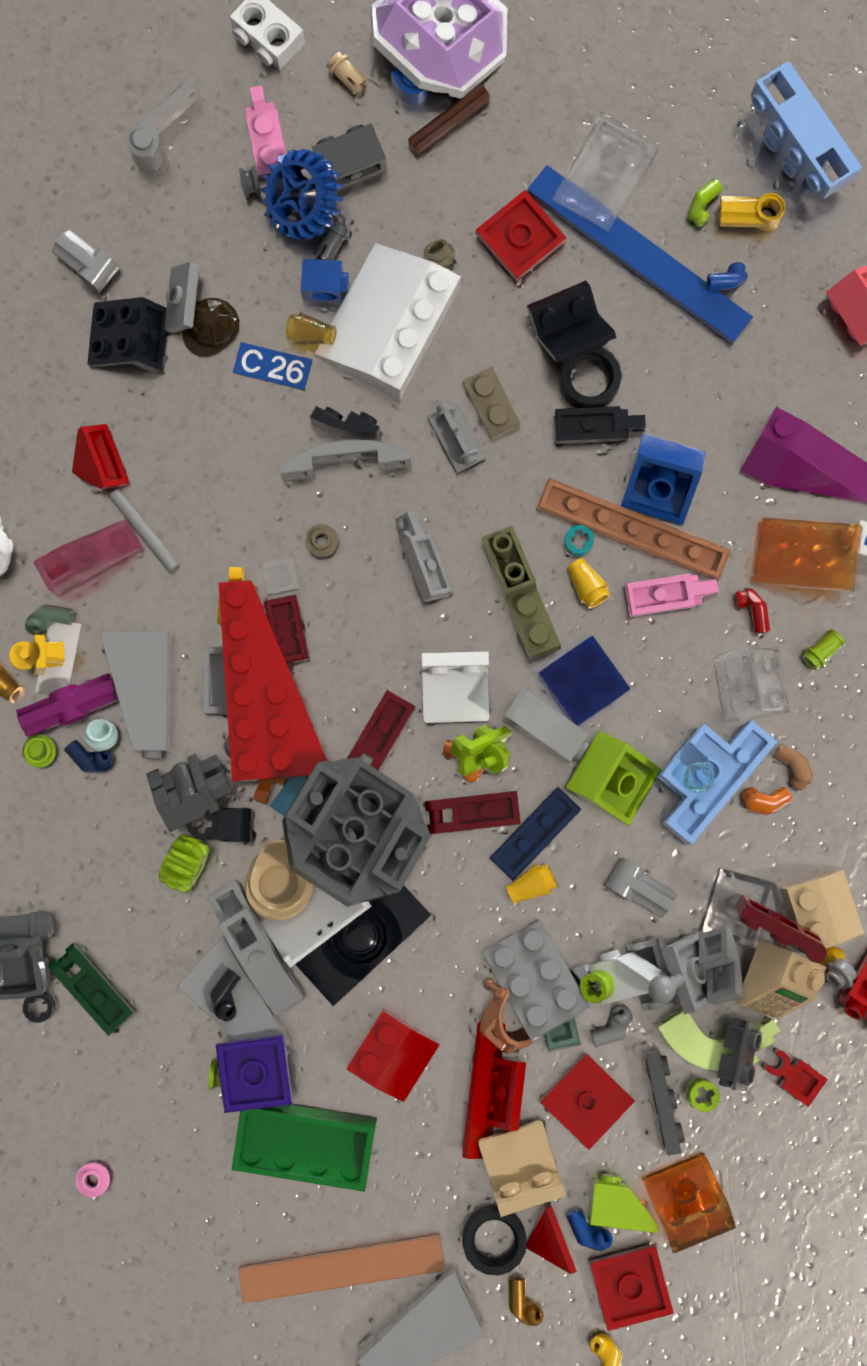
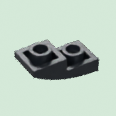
[310,406,380,440]

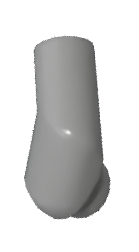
[590,1005,633,1047]

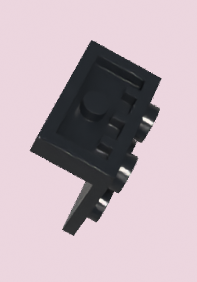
[527,280,616,362]
[87,297,167,372]

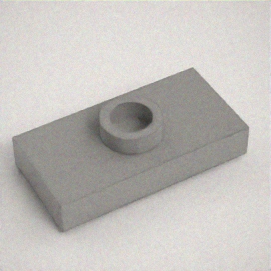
[164,262,199,333]

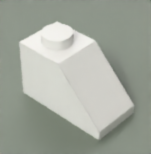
[589,949,671,1005]

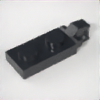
[555,406,646,444]

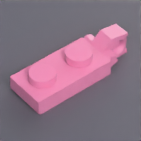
[246,85,286,179]
[624,573,719,617]

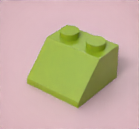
[566,731,662,826]

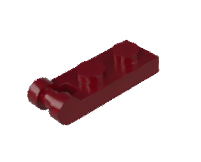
[347,690,416,771]
[424,791,521,835]
[735,894,827,963]

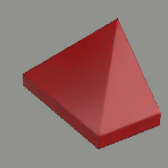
[72,424,129,489]
[526,1202,577,1274]

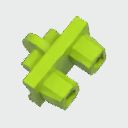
[450,724,512,776]

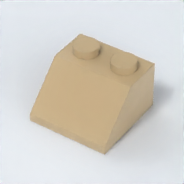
[780,869,864,954]

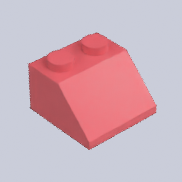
[826,266,867,346]

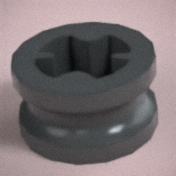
[239,166,261,198]

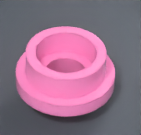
[76,1162,110,1198]

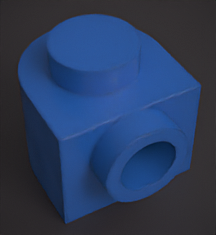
[391,66,429,105]

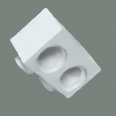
[230,0,305,71]

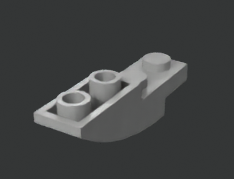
[207,880,305,1016]

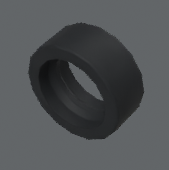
[558,347,622,408]
[462,1205,527,1276]

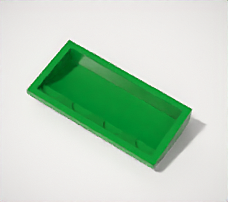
[231,1104,377,1192]

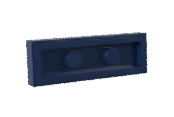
[489,787,582,881]

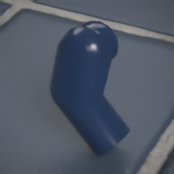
[64,740,113,773]

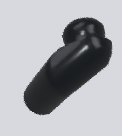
[210,968,241,1021]

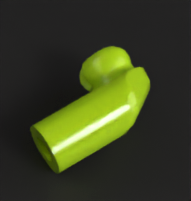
[687,179,723,227]

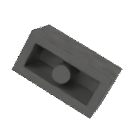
[312,123,387,187]

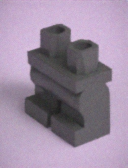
[146,753,232,832]

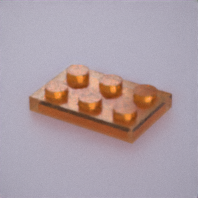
[754,518,863,592]

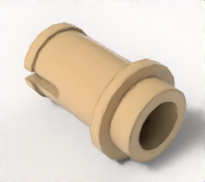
[327,52,368,94]

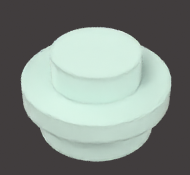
[84,719,118,751]

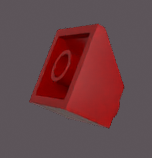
[346,1008,440,1102]

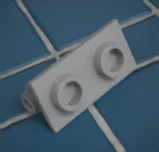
[427,401,486,473]

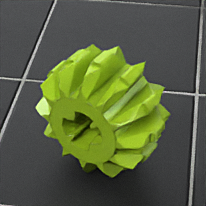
[159,834,209,893]

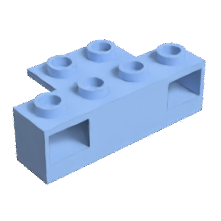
[751,61,862,199]
[657,720,778,845]

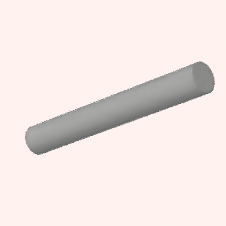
[108,489,179,572]

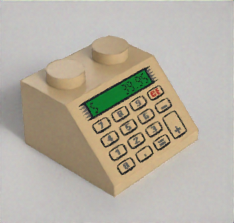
[736,940,828,1020]

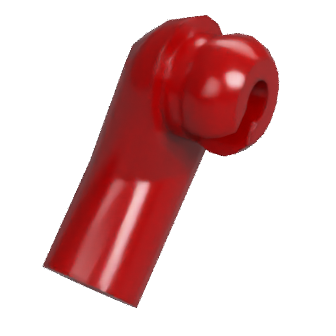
[734,588,770,633]

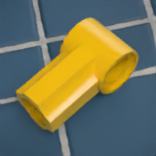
[719,193,786,232]

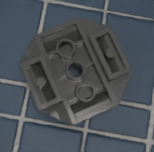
[282,758,431,907]

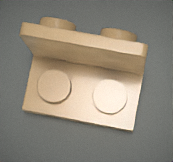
[478,1120,566,1217]

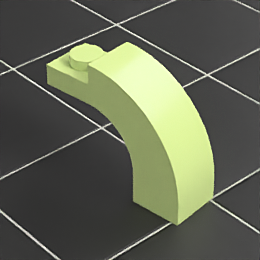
[655,1007,780,1071]

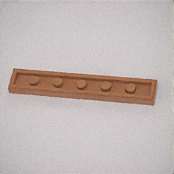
[536,478,731,582]
[238,1234,445,1304]

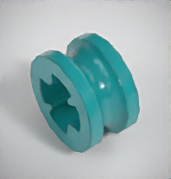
[564,525,594,556]

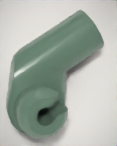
[25,604,74,635]

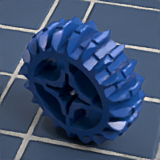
[260,149,344,240]

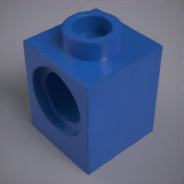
[301,259,349,302]

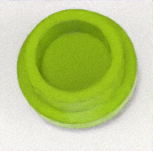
[22,734,56,768]

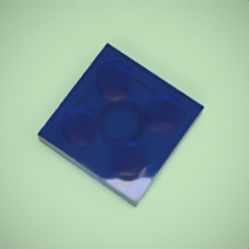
[538,635,630,726]

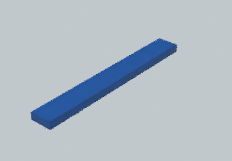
[527,165,753,345]

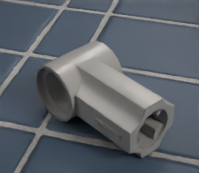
[51,230,120,293]
[605,858,677,918]

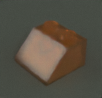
[642,1152,736,1254]

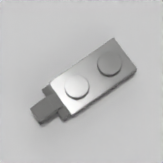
[395,511,453,602]

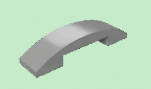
[279,440,411,480]

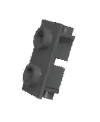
[717,1017,762,1091]

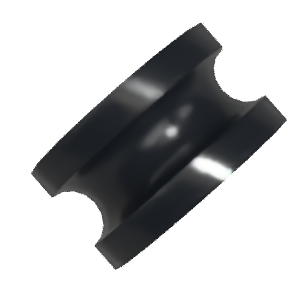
[23,992,56,1023]

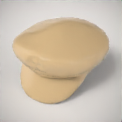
[245,840,313,921]

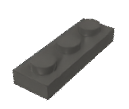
[642,1048,685,1156]

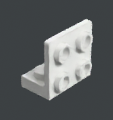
[422,651,489,723]

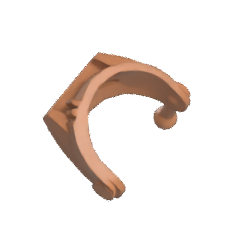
[479,979,534,1054]

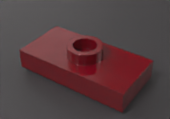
[264,595,310,664]

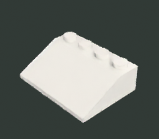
[315,243,461,400]

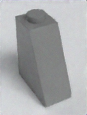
[502,688,589,764]

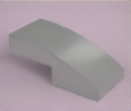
[699,926,743,1005]

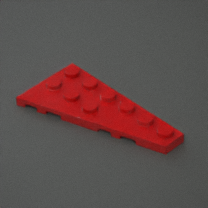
[218,581,327,782]

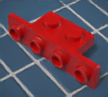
[462,1021,526,1159]

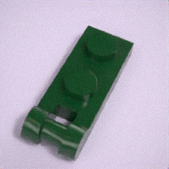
[49,943,135,1036]

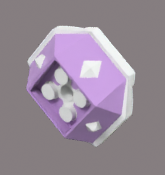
[370,0,508,99]

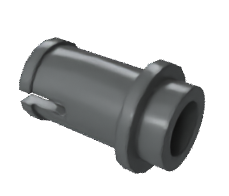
[313,221,349,260]

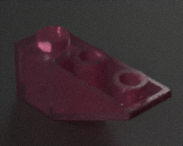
[33,519,142,596]

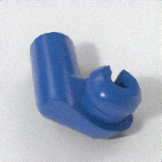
[707,262,748,290]
[566,1208,613,1251]

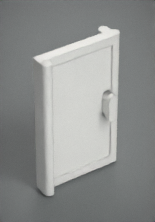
[261,885,371,968]

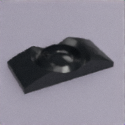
[295,885,431,1006]

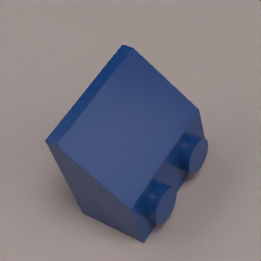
[621,434,706,525]

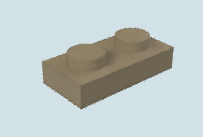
[463,367,520,440]

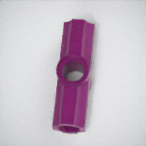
[16,673,119,737]

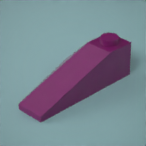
[739,406,867,504]

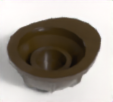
[183,298,240,357]

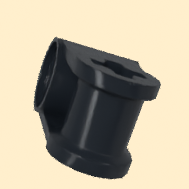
[187,808,252,842]

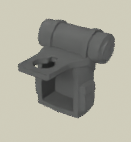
[0,912,54,1000]

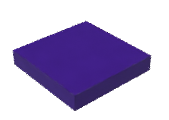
[215,1034,293,1113]

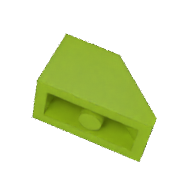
[587,1174,659,1233]

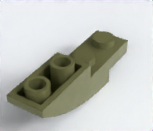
[482,526,561,661]

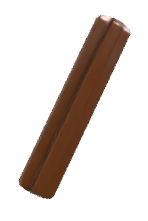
[408,85,490,154]

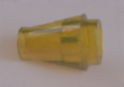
[286,312,337,345]

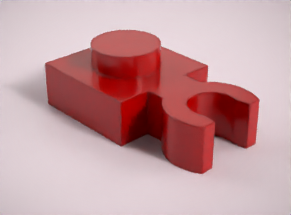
[763,1049,828,1107]

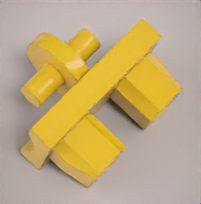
[9,634,65,675]

